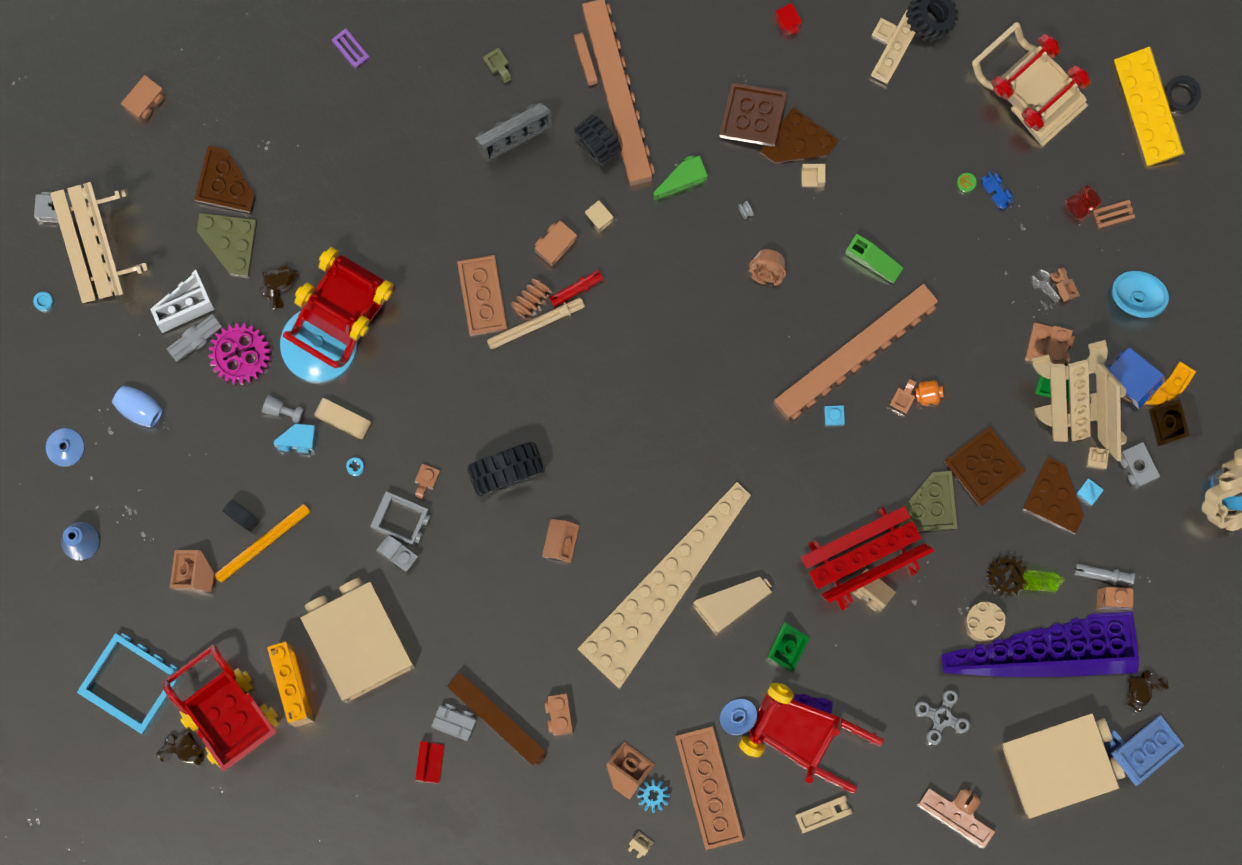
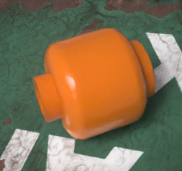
[916,380,944,406]

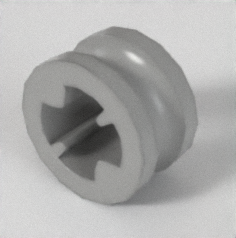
[738,201,754,220]

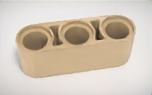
[314,398,371,440]

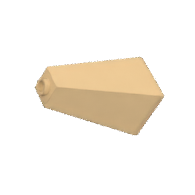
[693,577,772,636]

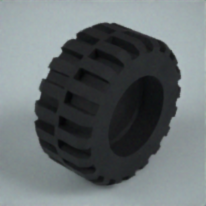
[467,442,545,497]

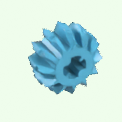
[637,779,670,813]

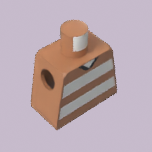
[1096,587,1134,611]

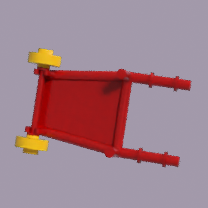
[739,683,884,793]

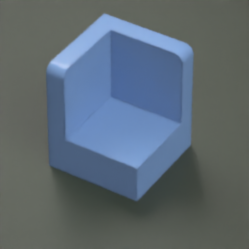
[1103,730,1125,758]

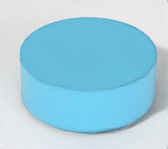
[33,292,54,311]

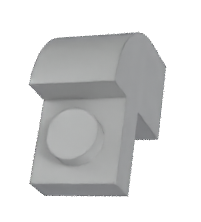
[376,535,418,573]

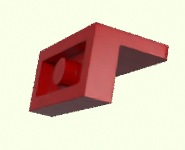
[415,741,444,783]

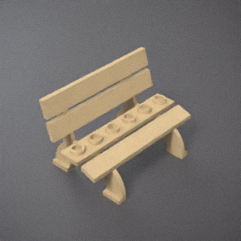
[50,182,149,303]
[1032,340,1127,461]

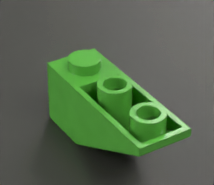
[845,234,903,284]

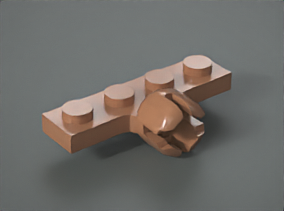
[918,787,995,848]

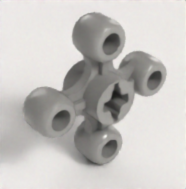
[914,690,970,745]

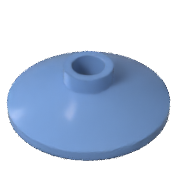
[46,428,84,466]
[720,699,758,735]

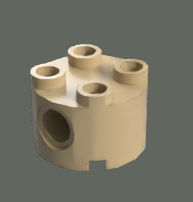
[964,602,1005,642]

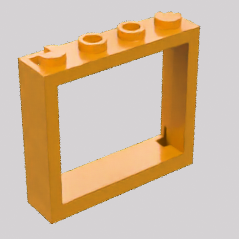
[267,642,314,727]

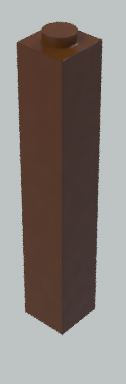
[447,672,546,766]

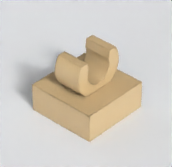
[1086,447,1109,470]
[628,831,654,858]

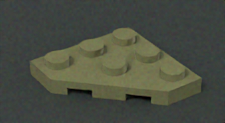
[197,213,257,277]
[898,471,957,532]

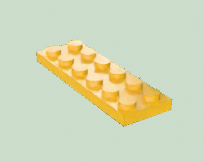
[1114,47,1185,166]

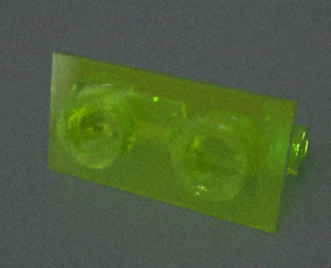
[1023,570,1065,592]

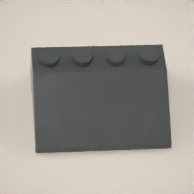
[475,103,552,162]

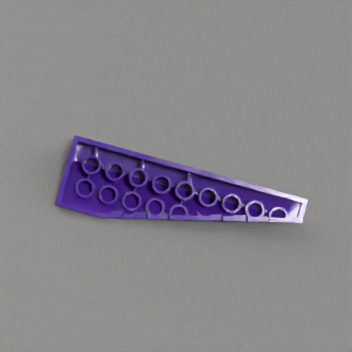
[942,611,1139,677]

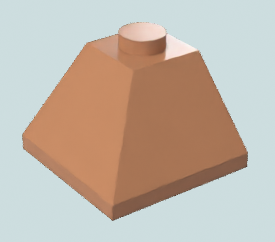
[170,550,214,592]
[606,742,655,800]

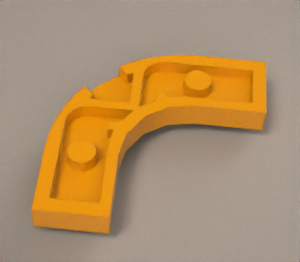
[1145,361,1196,405]

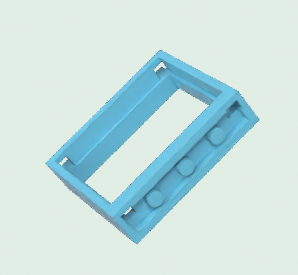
[77,633,183,735]

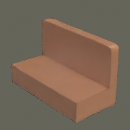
[542,519,580,563]

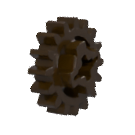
[986,555,1029,597]

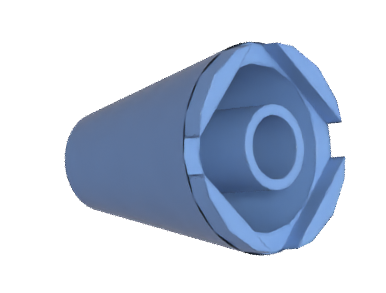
[61,522,100,560]

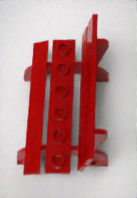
[800,506,934,611]

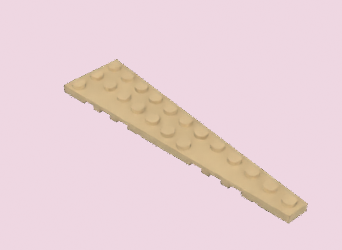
[578,482,751,689]

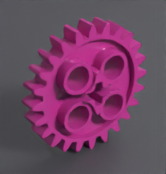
[208,323,271,385]

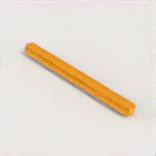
[215,504,310,582]

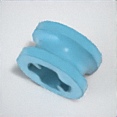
[346,457,364,476]

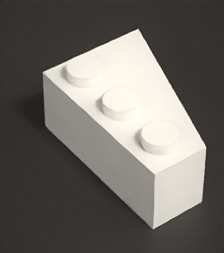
[150,270,215,333]

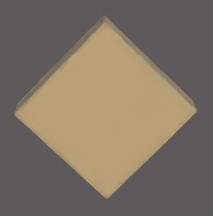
[872,18,897,44]

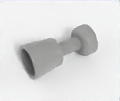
[262,395,304,424]

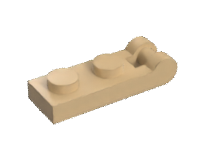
[795,795,853,834]

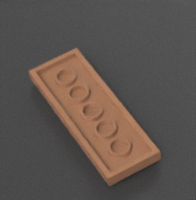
[675,726,743,850]

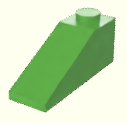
[653,155,708,200]

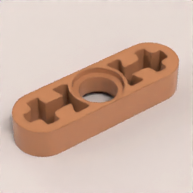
[573,32,598,86]

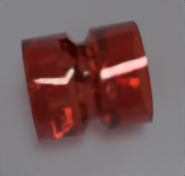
[1065,185,1102,220]

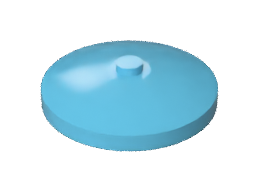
[280,312,357,383]

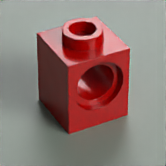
[774,3,802,35]

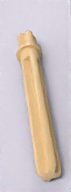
[487,298,585,349]

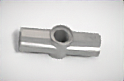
[166,314,222,362]

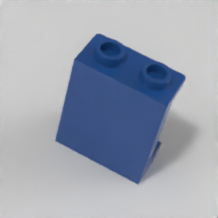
[1106,347,1165,409]

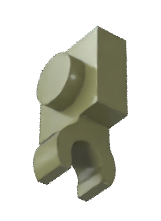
[483,48,512,83]

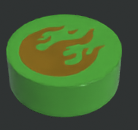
[957,173,976,193]

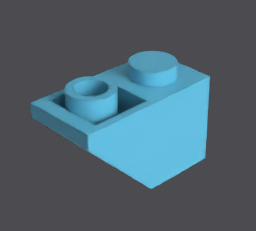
[274,424,316,454]

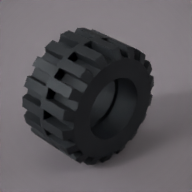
[906,0,958,41]
[574,114,621,166]

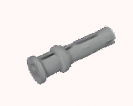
[1075,563,1135,588]

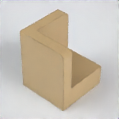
[801,164,825,187]
[585,200,614,233]

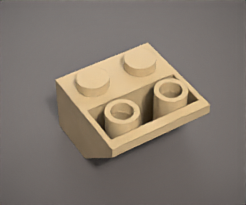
[851,568,896,612]

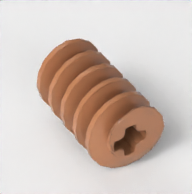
[511,279,553,321]

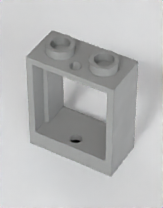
[370,491,431,547]

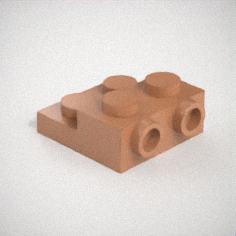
[1025,322,1075,365]

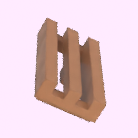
[1093,200,1135,229]

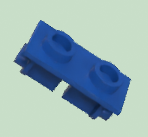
[981,172,1015,210]

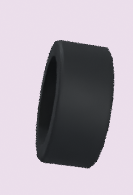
[1165,76,1201,114]
[222,499,260,532]

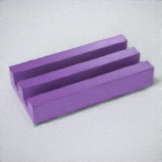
[332,29,370,70]

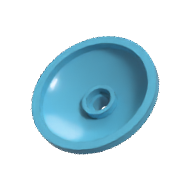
[1112,271,1169,318]

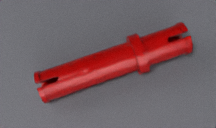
[548,269,604,308]

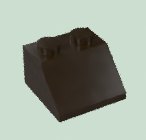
[1149,398,1203,446]

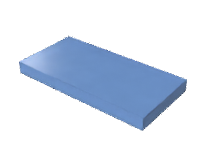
[1112,715,1184,786]

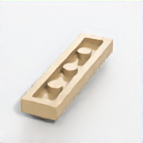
[871,10,915,85]

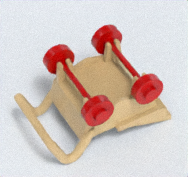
[972,22,1091,147]

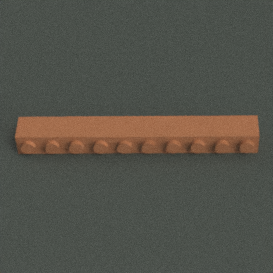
[582,0,655,186]
[774,284,938,421]

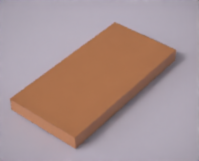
[457,255,507,336]

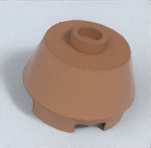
[749,249,786,285]

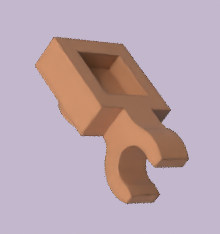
[1051,267,1080,302]
[889,379,917,414]
[415,464,440,500]

